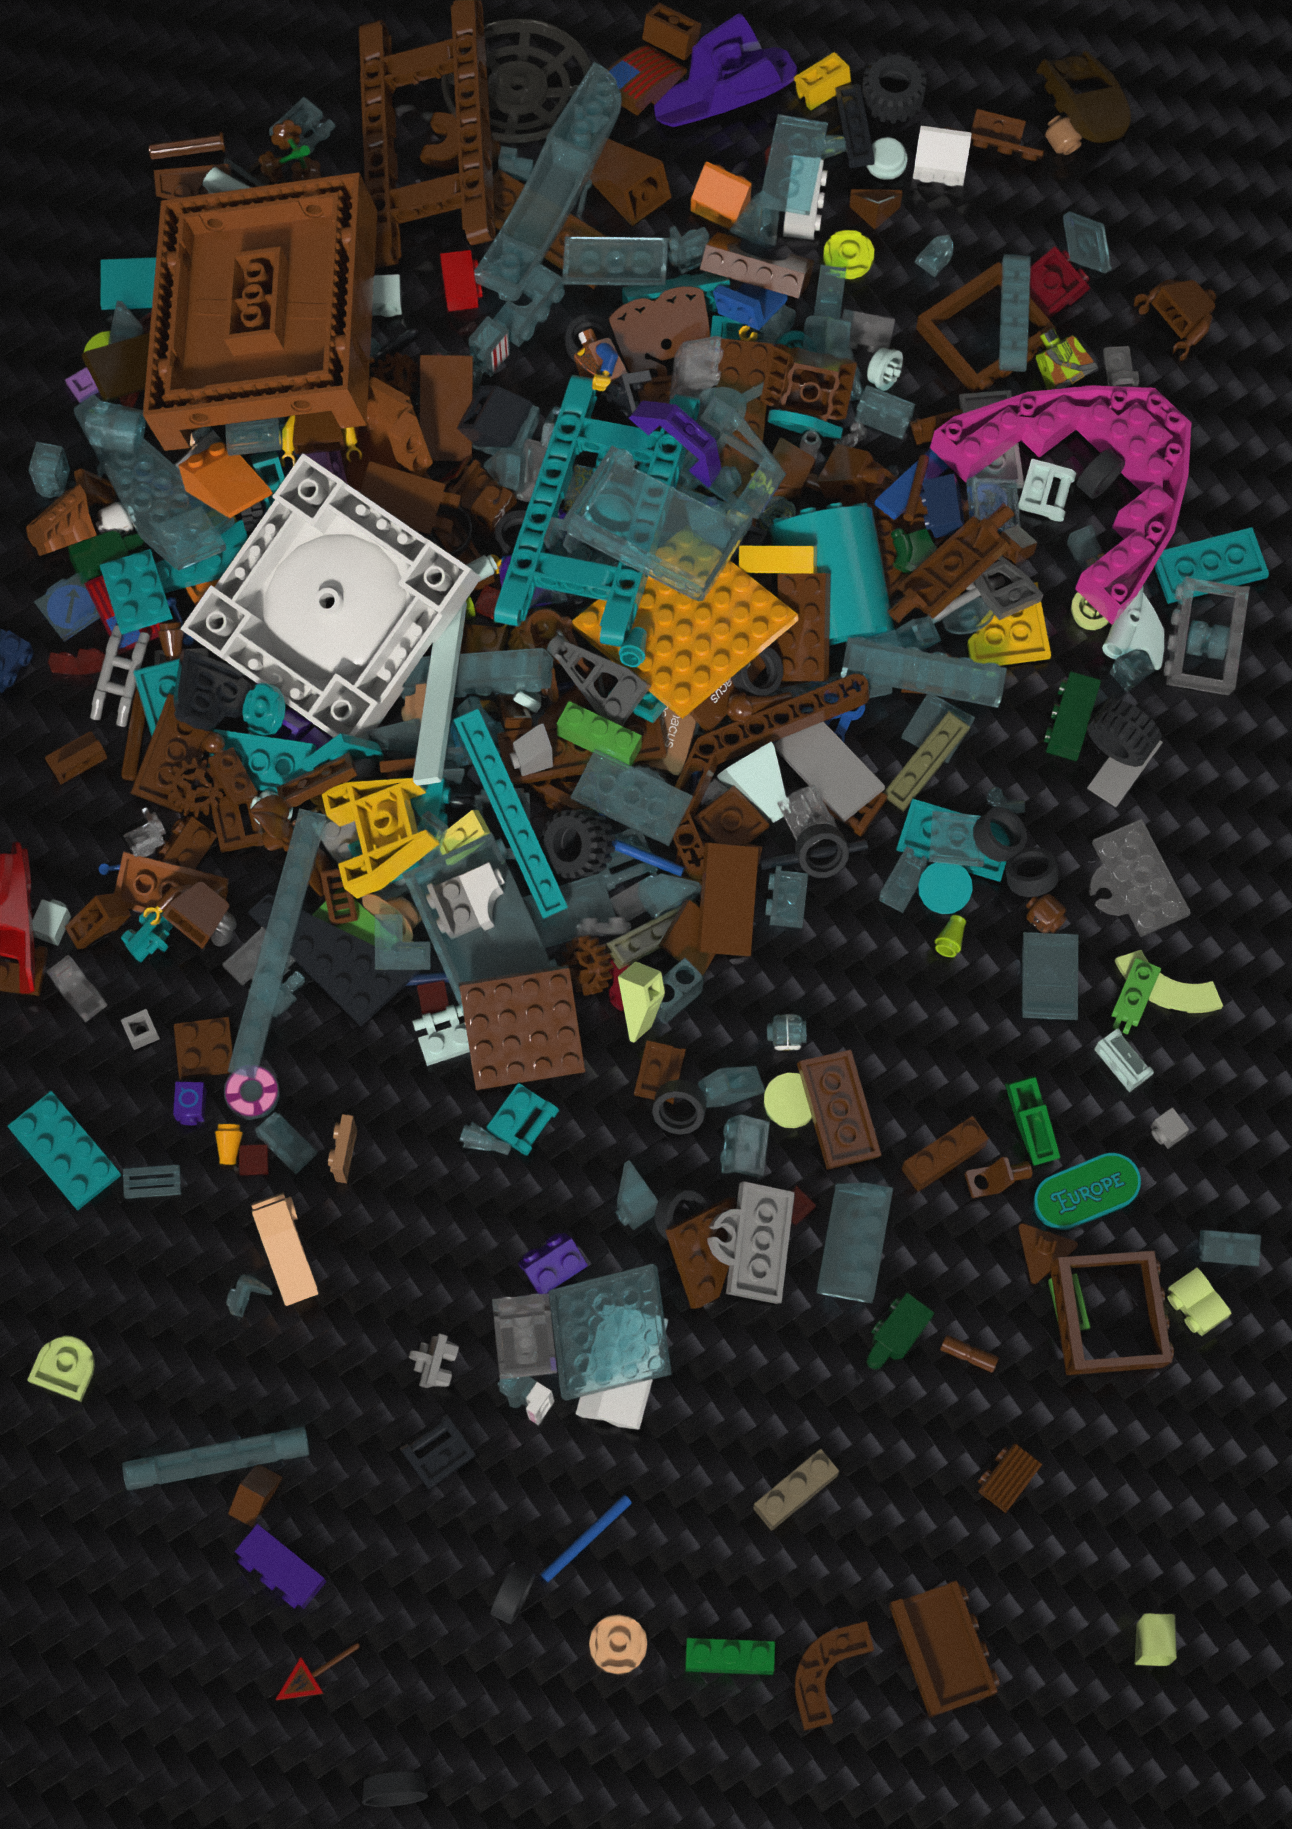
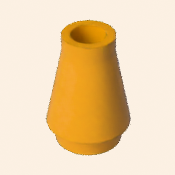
[215,1124,243,1165]

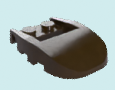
[1036,50,1131,143]

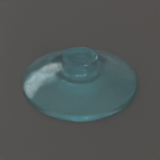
[942,597,994,634]

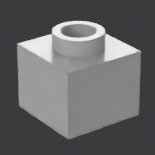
[121,1009,159,1050]
[1151,1108,1189,1149]

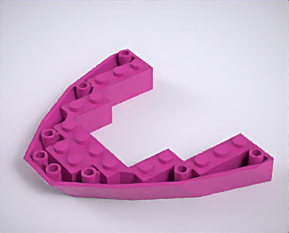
[930,386,1191,625]

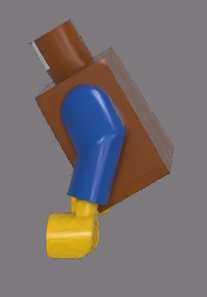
[574,329,628,392]

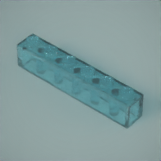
[840,637,1007,708]
[400,648,553,699]

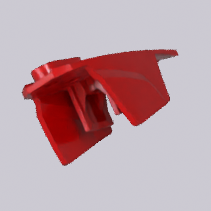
[0,842,35,994]

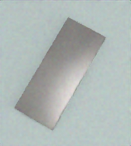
[1087,740,1163,807]

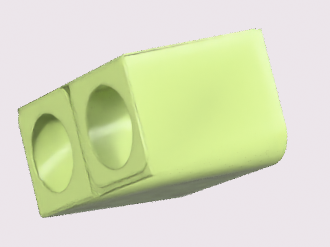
[1135,1614,1177,1666]

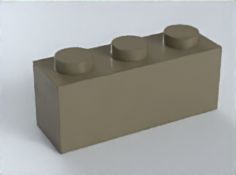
[753,1449,839,1531]

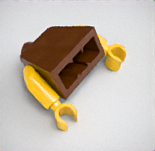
[280,411,362,467]

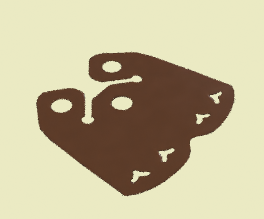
[609,287,711,377]

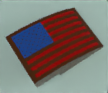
[597,44,687,116]

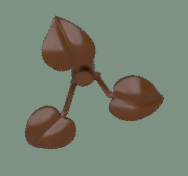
[249,794,332,896]

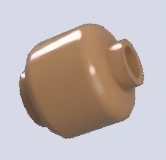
[1045,115,1083,155]

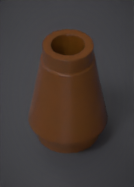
[157,622,184,661]

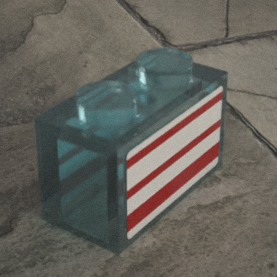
[469,316,510,376]

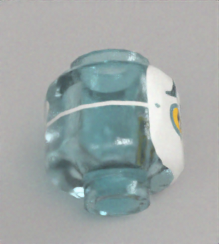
[767,1014,806,1050]

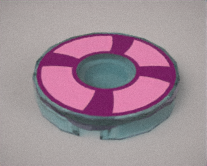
[224,1065,280,1120]

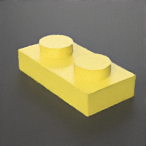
[436,810,491,863]

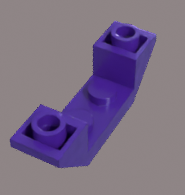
[629,401,722,488]

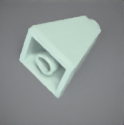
[717,742,788,823]

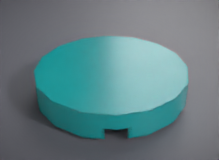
[243,683,285,737]
[918,860,973,914]

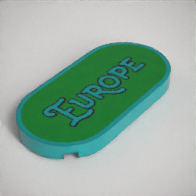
[1033,1153,1141,1231]

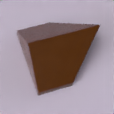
[849,189,902,229]

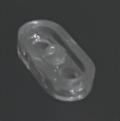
[576,917,631,936]

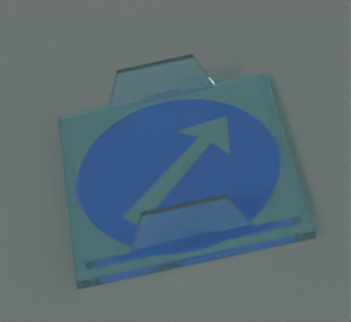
[34,574,100,642]

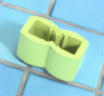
[1167,1268,1231,1336]

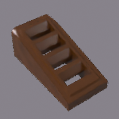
[320,868,358,925]

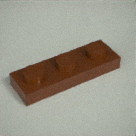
[277,752,357,809]

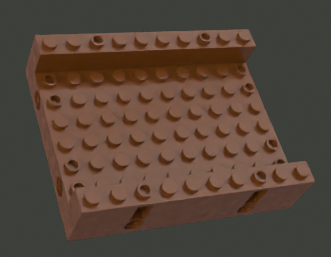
[143,173,377,451]

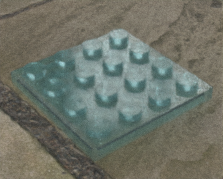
[549,1264,671,1400]

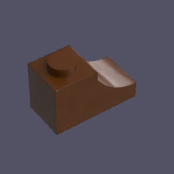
[65,893,131,949]

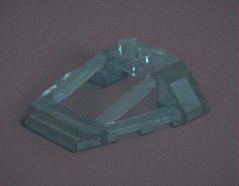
[674,396,786,519]

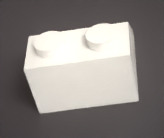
[913,126,971,186]

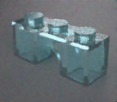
[493,263,565,347]

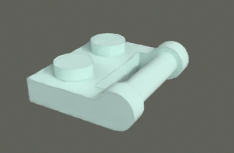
[1018,459,1076,522]

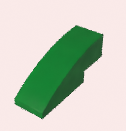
[1005,1076,1060,1166]

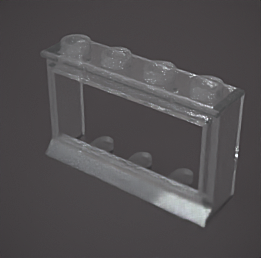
[1164,576,1250,695]

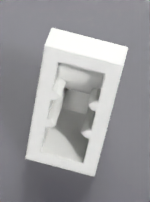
[459,863,505,931]

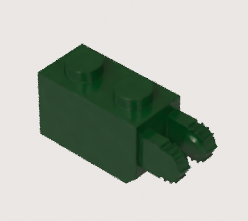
[68,530,145,584]
[867,1293,934,1370]

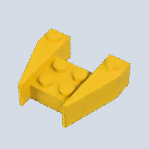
[322,778,439,899]

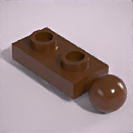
[203,732,258,807]

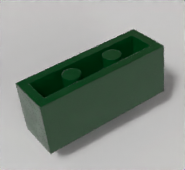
[1044,671,1101,761]

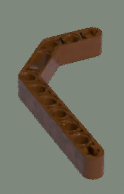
[664,674,870,880]

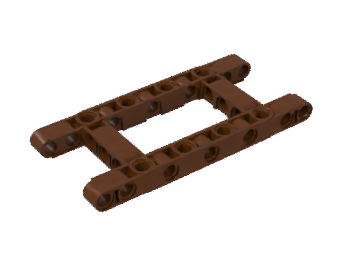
[359,0,496,269]

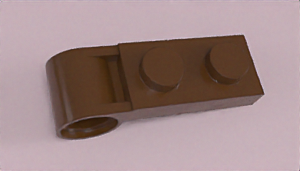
[528,779,597,813]

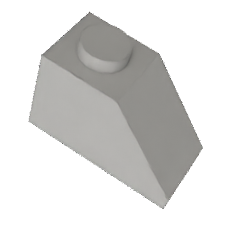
[510,724,553,776]

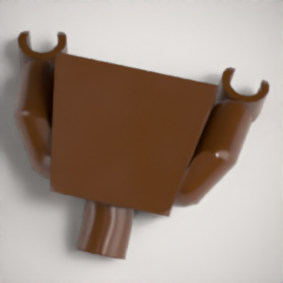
[1134,279,1216,361]

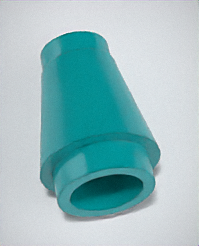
[619,627,647,667]

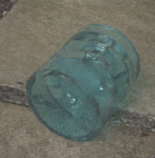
[1186,620,1230,660]

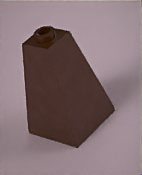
[568,131,672,226]

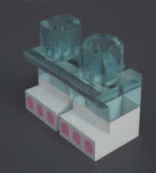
[497,1370,554,1425]

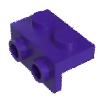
[518,1233,588,1296]

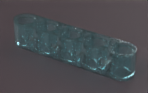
[999,254,1030,372]

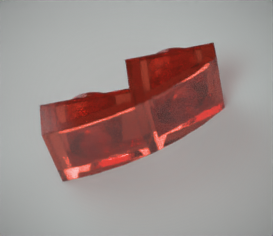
[48,648,105,675]

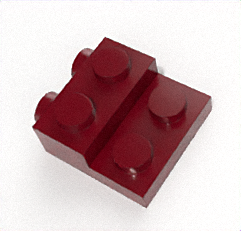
[1016,246,1090,319]

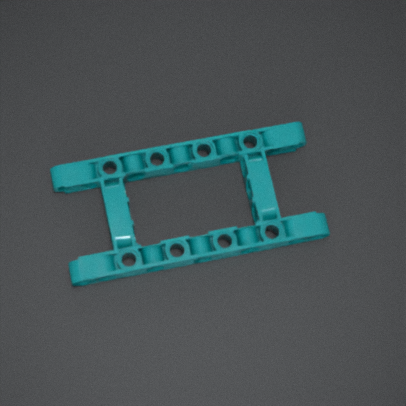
[494,375,700,647]

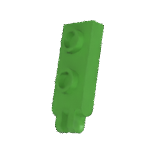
[1112,958,1161,1035]

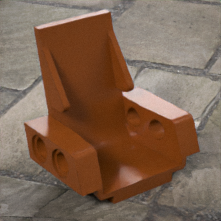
[341,376,433,493]

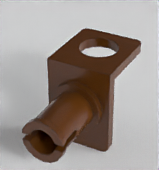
[965,1156,1032,1198]

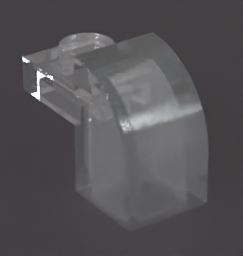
[46,955,107,1022]

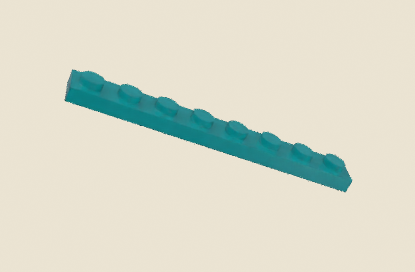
[454,709,568,919]

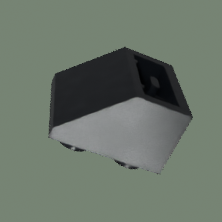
[457,385,533,447]

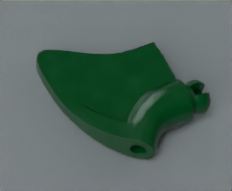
[891,528,938,575]

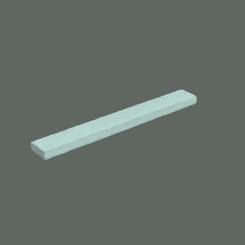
[413,602,467,786]

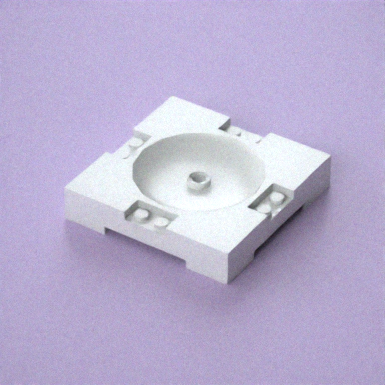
[181,453,481,740]

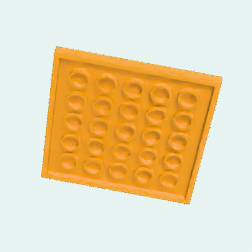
[572,526,798,719]

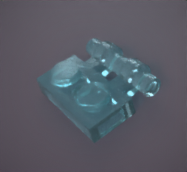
[269,97,335,155]

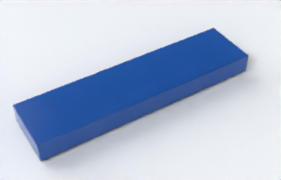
[874,449,950,520]

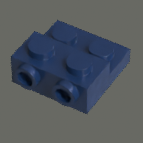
[0,628,34,693]

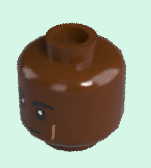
[1026,893,1067,934]

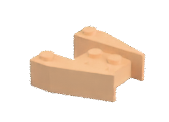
[252,1192,318,1306]

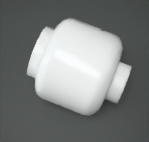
[95,502,136,537]

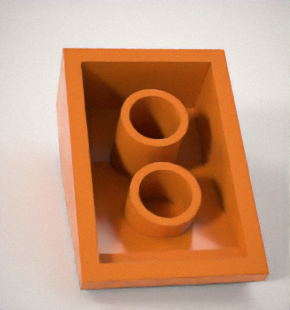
[178,441,272,518]

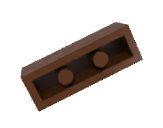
[902,1116,989,1192]

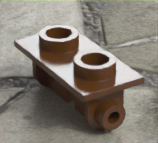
[910,408,963,445]

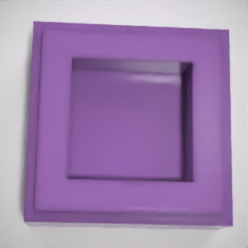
[65,367,99,403]

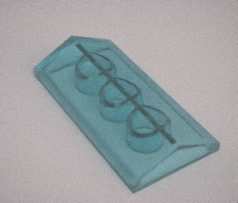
[562,237,668,286]

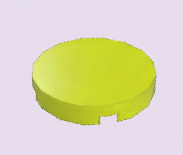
[823,230,874,279]

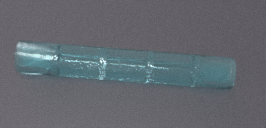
[123,1427,309,1491]

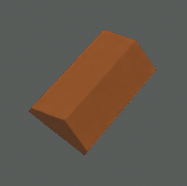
[114,851,229,913]

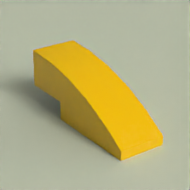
[739,546,817,573]

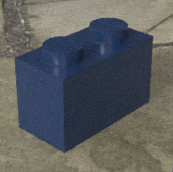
[921,474,965,538]

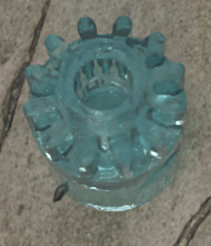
[85,401,146,454]

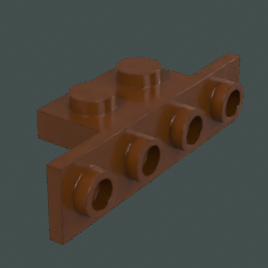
[945,109,1044,161]

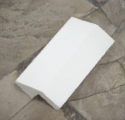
[576,1306,668,1429]

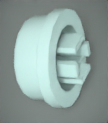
[867,137,907,180]
[867,348,903,391]

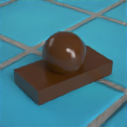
[74,468,117,507]
[496,695,532,732]

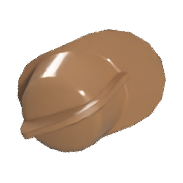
[362,894,423,943]

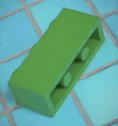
[556,701,642,769]

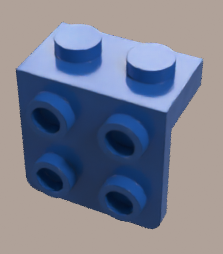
[713,283,788,330]

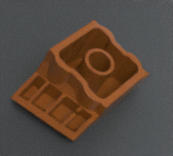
[26,484,97,556]

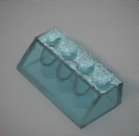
[817,1183,893,1303]

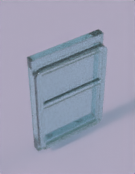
[1022,932,1078,1020]

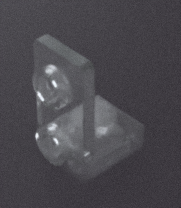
[1103,346,1139,387]

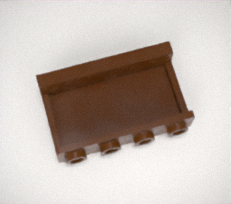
[889,1580,1000,1718]

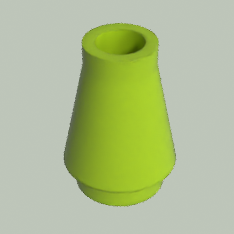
[935,915,966,957]

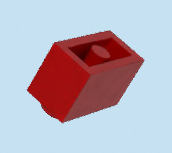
[440,250,482,311]

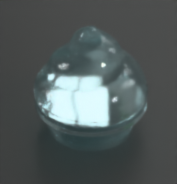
[714,466,742,493]

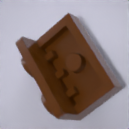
[156,817,217,869]

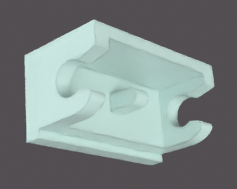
[1095,1028,1154,1092]

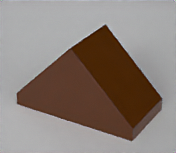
[228,1463,283,1528]

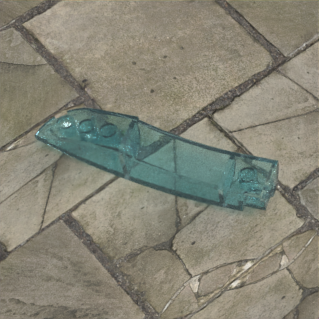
[474,62,621,301]

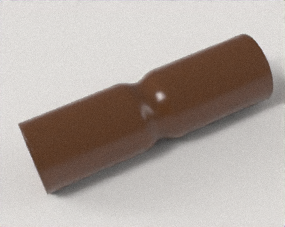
[940,1335,999,1373]

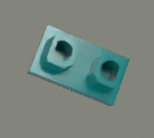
[121,912,173,962]

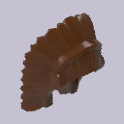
[507,607,599,702]

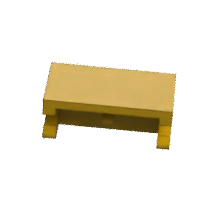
[794,52,851,110]

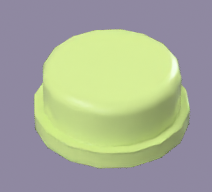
[1071,592,1109,630]

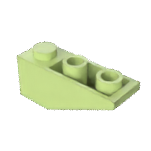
[618,961,665,1042]

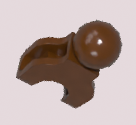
[420,112,501,170]

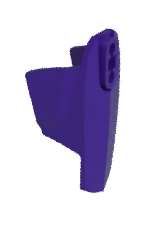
[654,14,797,127]

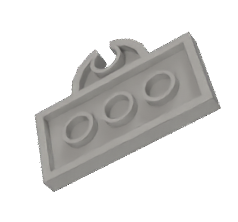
[707,1182,795,1304]

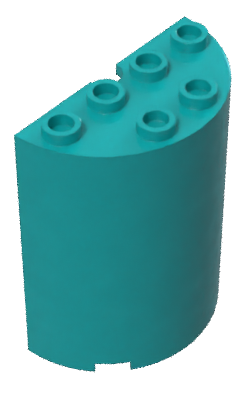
[769,503,895,646]

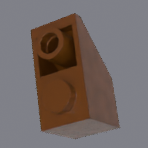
[999,525,1037,568]

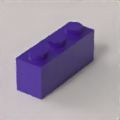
[235,1524,326,1609]

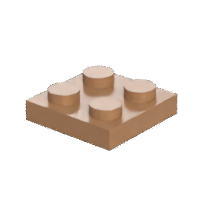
[328,1114,357,1183]

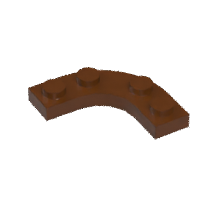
[795,1621,874,1730]

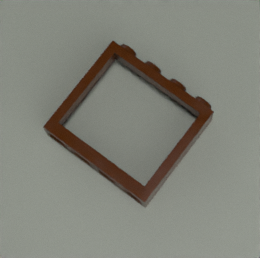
[916,262,1057,393]
[1050,1251,1174,1375]

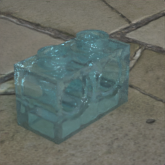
[29,442,70,498]

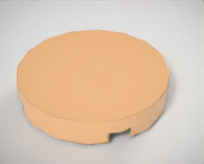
[589,1614,647,1674]

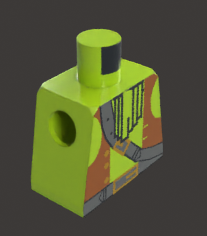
[1036,328,1098,390]

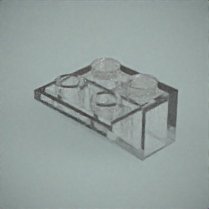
[669,336,723,404]

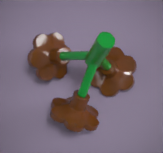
[259,119,321,183]

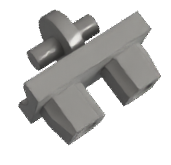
[409,1334,459,1388]

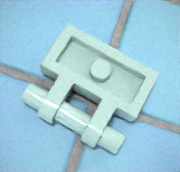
[412,1005,470,1066]

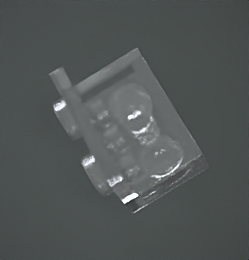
[838,309,895,353]
[123,808,166,858]

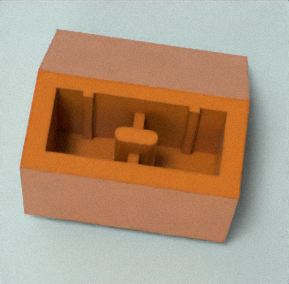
[691,161,752,233]

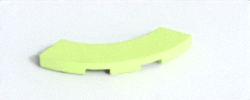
[1115,950,1223,1013]

